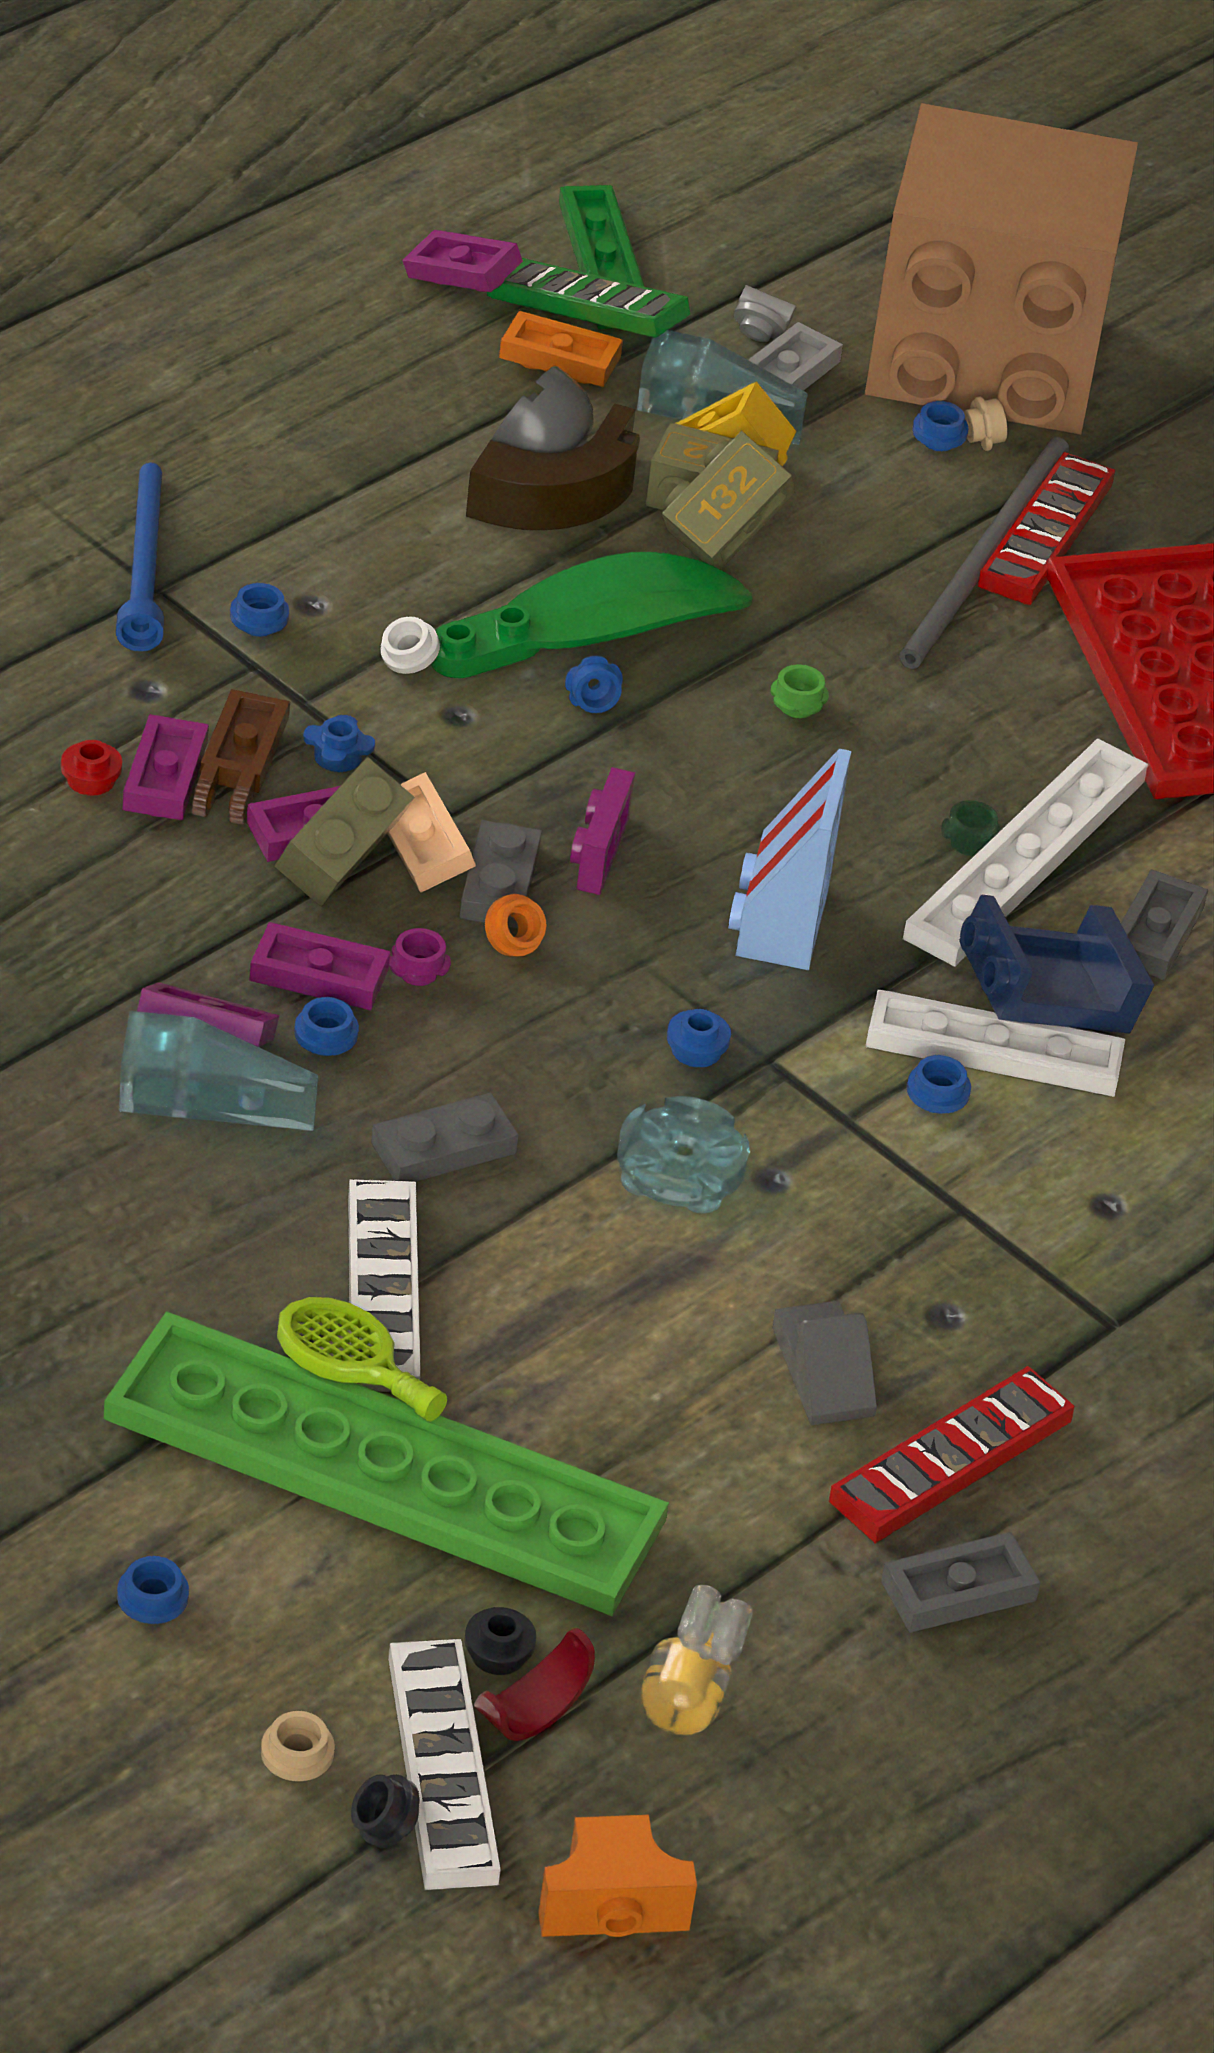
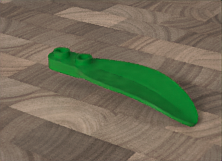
[431,552,753,678]

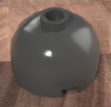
[491,366,594,453]

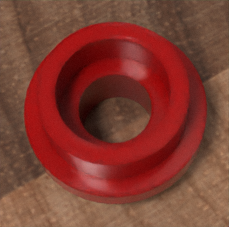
[61,740,123,796]

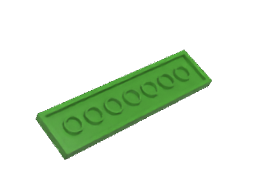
[104,1311,669,1616]

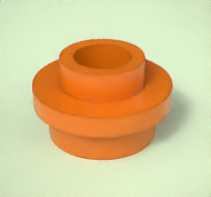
[485,894,547,957]

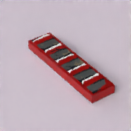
[978,452,1115,606]
[829,1366,1075,1544]

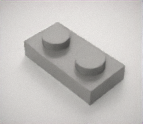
[733,322,843,409]

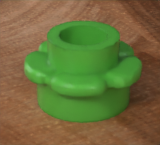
[770,664,829,718]

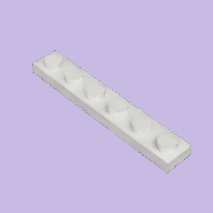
[903,738,1148,967]

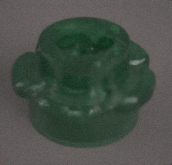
[941,800,1000,856]

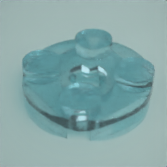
[617,1096,750,1214]

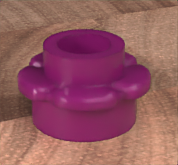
[389,928,451,986]

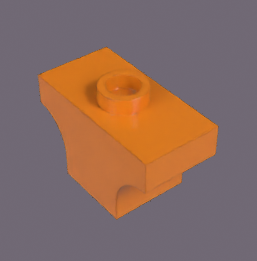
[538,1815,697,1937]

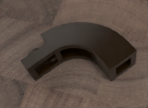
[466,403,640,530]

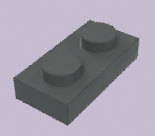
[459,820,542,928]
[1121,869,1208,980]
[371,1092,518,1182]
[881,1532,1041,1633]

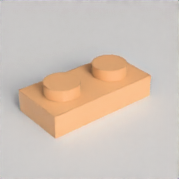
[387,772,476,893]

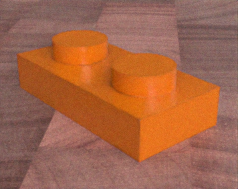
[499,311,623,387]

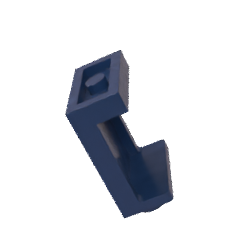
[959,894,1155,1034]

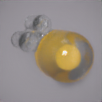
[641,1585,753,1735]

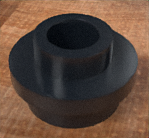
[464,1607,536,1675]
[351,1774,420,1848]

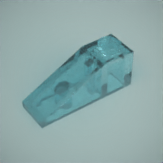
[637,330,808,444]
[119,1011,318,1131]

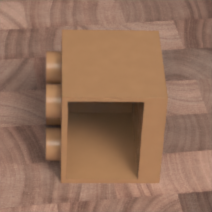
[865,103,1138,435]

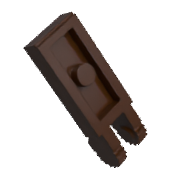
[192,689,290,825]

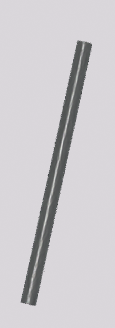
[899,437,1069,669]

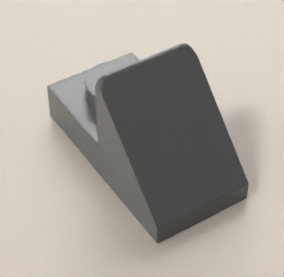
[772,1301,877,1425]

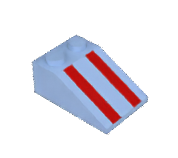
[728,749,851,970]

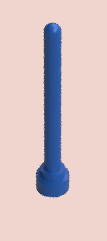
[116,462,164,651]

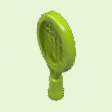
[277,1297,447,1422]

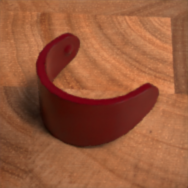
[474,1627,595,1741]

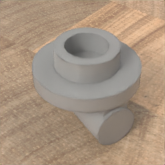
[734,285,797,342]

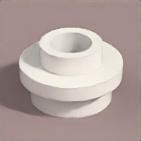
[381,617,440,674]

